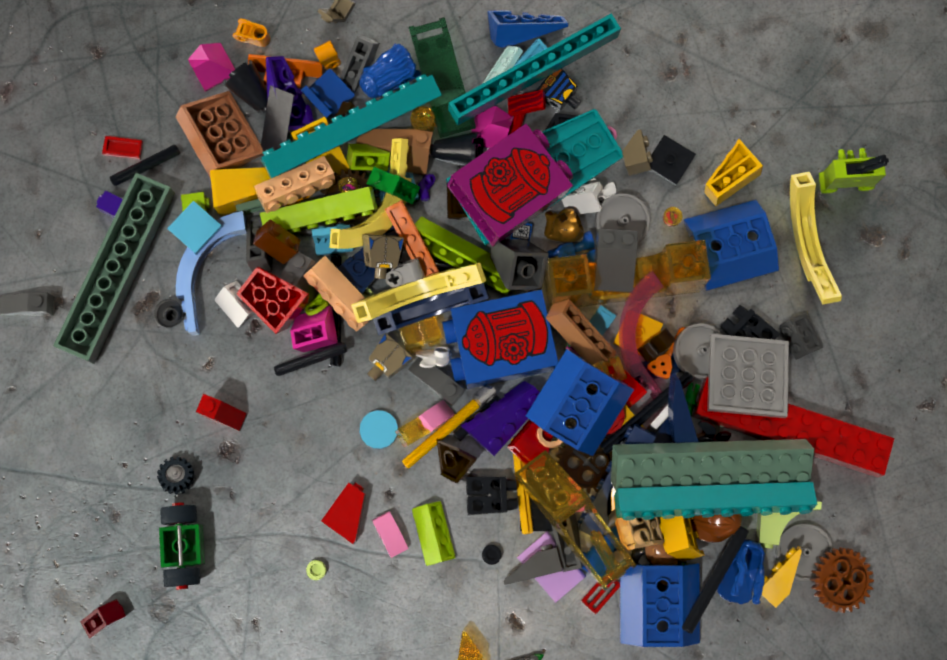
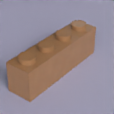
[546,299,616,369]

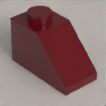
[80,599,126,639]

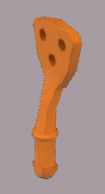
[647,327,685,379]

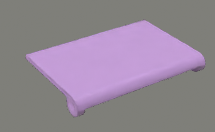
[517,531,586,603]

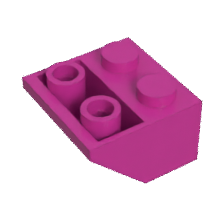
[290,306,338,352]

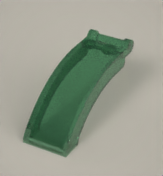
[408,17,476,138]

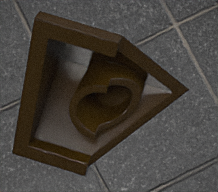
[437,439,477,483]

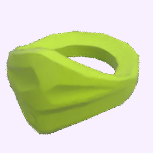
[305,293,330,316]

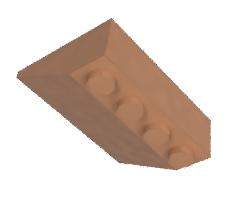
[176,91,263,179]

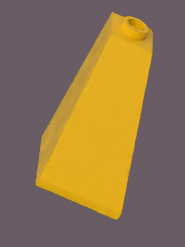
[210,167,285,217]

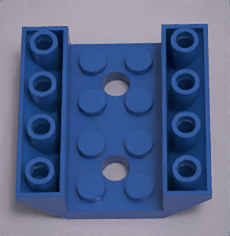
[683,200,779,291]
[525,349,634,456]
[620,563,700,647]

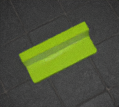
[412,501,456,566]

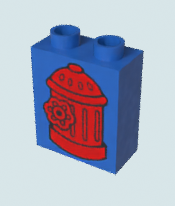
[442,290,558,389]

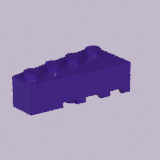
[461,381,540,456]

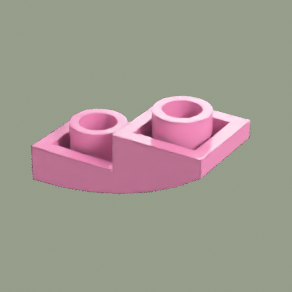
[418,400,455,432]
[372,511,409,558]

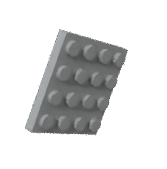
[707,334,789,418]

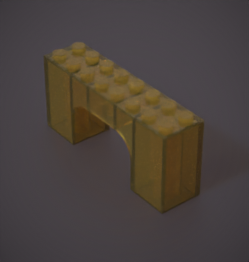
[544,240,711,309]

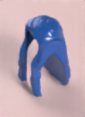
[359,44,421,99]
[717,539,765,605]

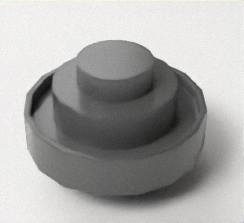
[154,299,183,328]

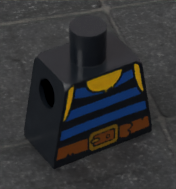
[536,69,581,111]

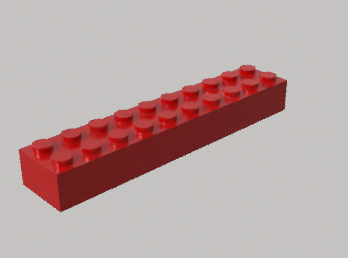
[692,377,895,478]

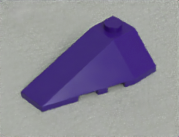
[266,56,314,135]

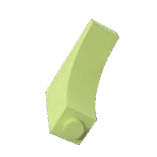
[756,501,822,549]

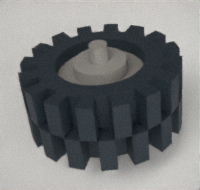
[157,457,195,495]

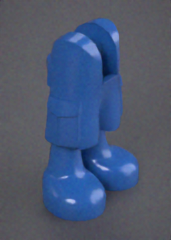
[546,231,595,272]

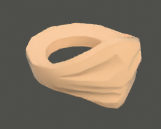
[537,427,563,448]

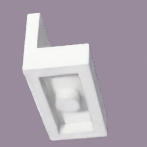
[562,182,602,215]
[215,281,255,328]

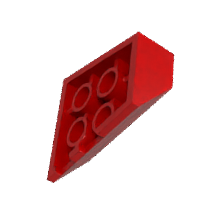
[236,267,309,334]

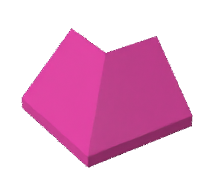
[188,43,235,92]
[471,106,514,149]

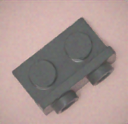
[779,313,823,360]

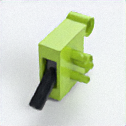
[819,148,889,194]

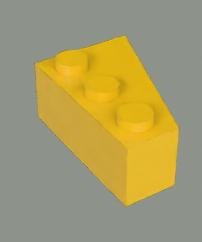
[704,139,763,206]
[659,516,705,562]

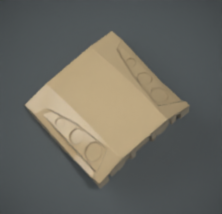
[615,517,665,550]

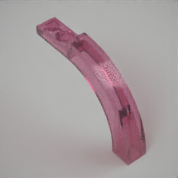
[619,269,664,400]

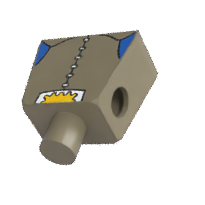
[362,234,404,279]
[367,333,414,382]

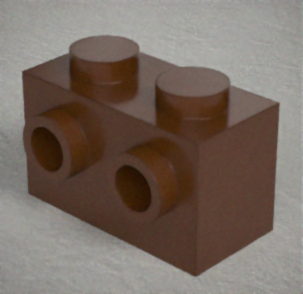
[253,219,301,264]

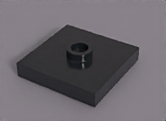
[650,135,696,186]

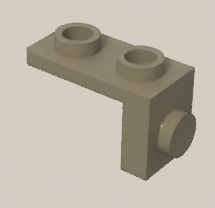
[317,0,356,23]

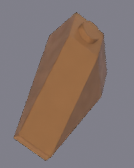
[356,129,433,175]

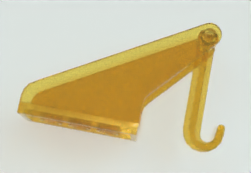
[514,450,636,591]

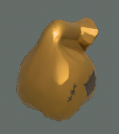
[544,209,585,243]

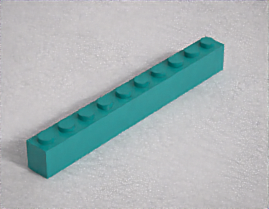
[448,13,621,125]
[260,73,442,179]
[614,482,818,521]

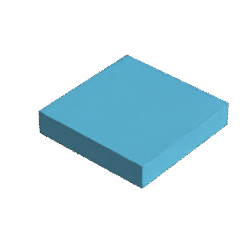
[167,201,222,255]

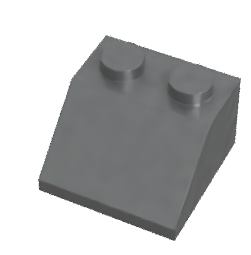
[279,251,319,304]

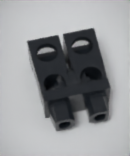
[720,305,780,340]
[466,476,518,516]

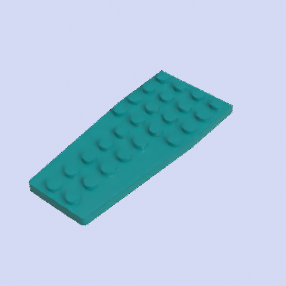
[446,109,623,246]

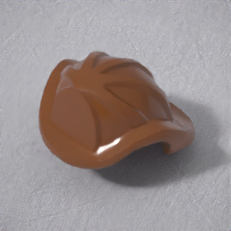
[690,514,742,543]

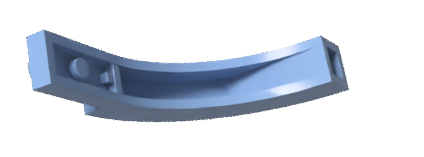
[176,211,247,336]

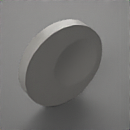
[595,193,650,244]
[673,323,722,380]
[775,524,833,581]

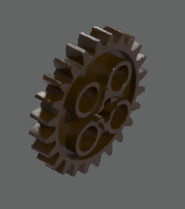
[320,168,381,227]
[555,437,612,494]

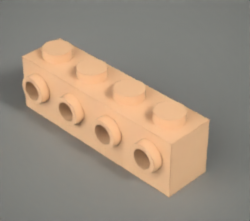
[254,156,336,213]
[304,256,369,332]

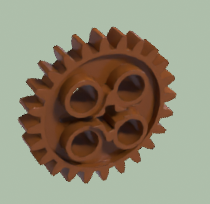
[810,547,874,613]

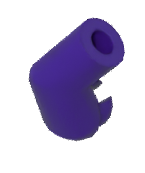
[418,174,436,202]

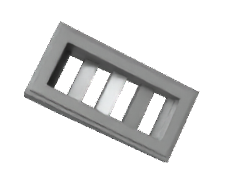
[472,385,496,408]

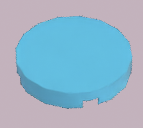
[359,410,398,449]

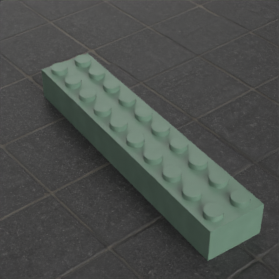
[53,173,175,364]
[611,439,814,491]

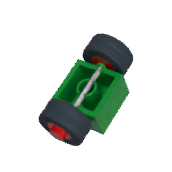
[159,502,205,590]

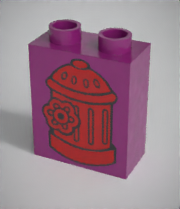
[447,124,573,247]

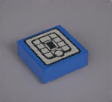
[511,223,532,241]

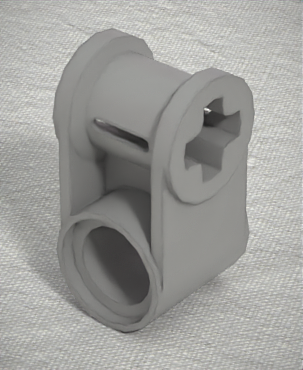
[386,258,425,287]

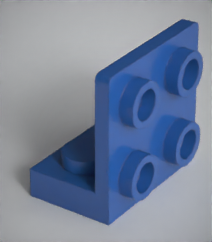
[301,69,355,121]

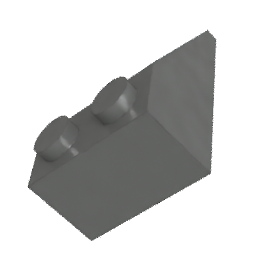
[594,229,638,293]

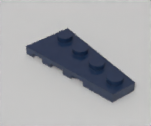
[336,225,398,295]

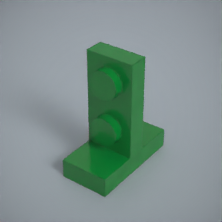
[366,167,420,204]

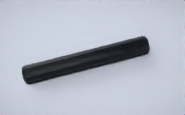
[109,145,180,186]
[274,342,347,376]

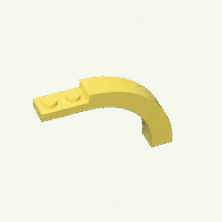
[329,138,412,249]
[790,172,842,305]
[351,263,486,323]

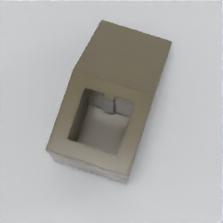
[622,129,653,176]

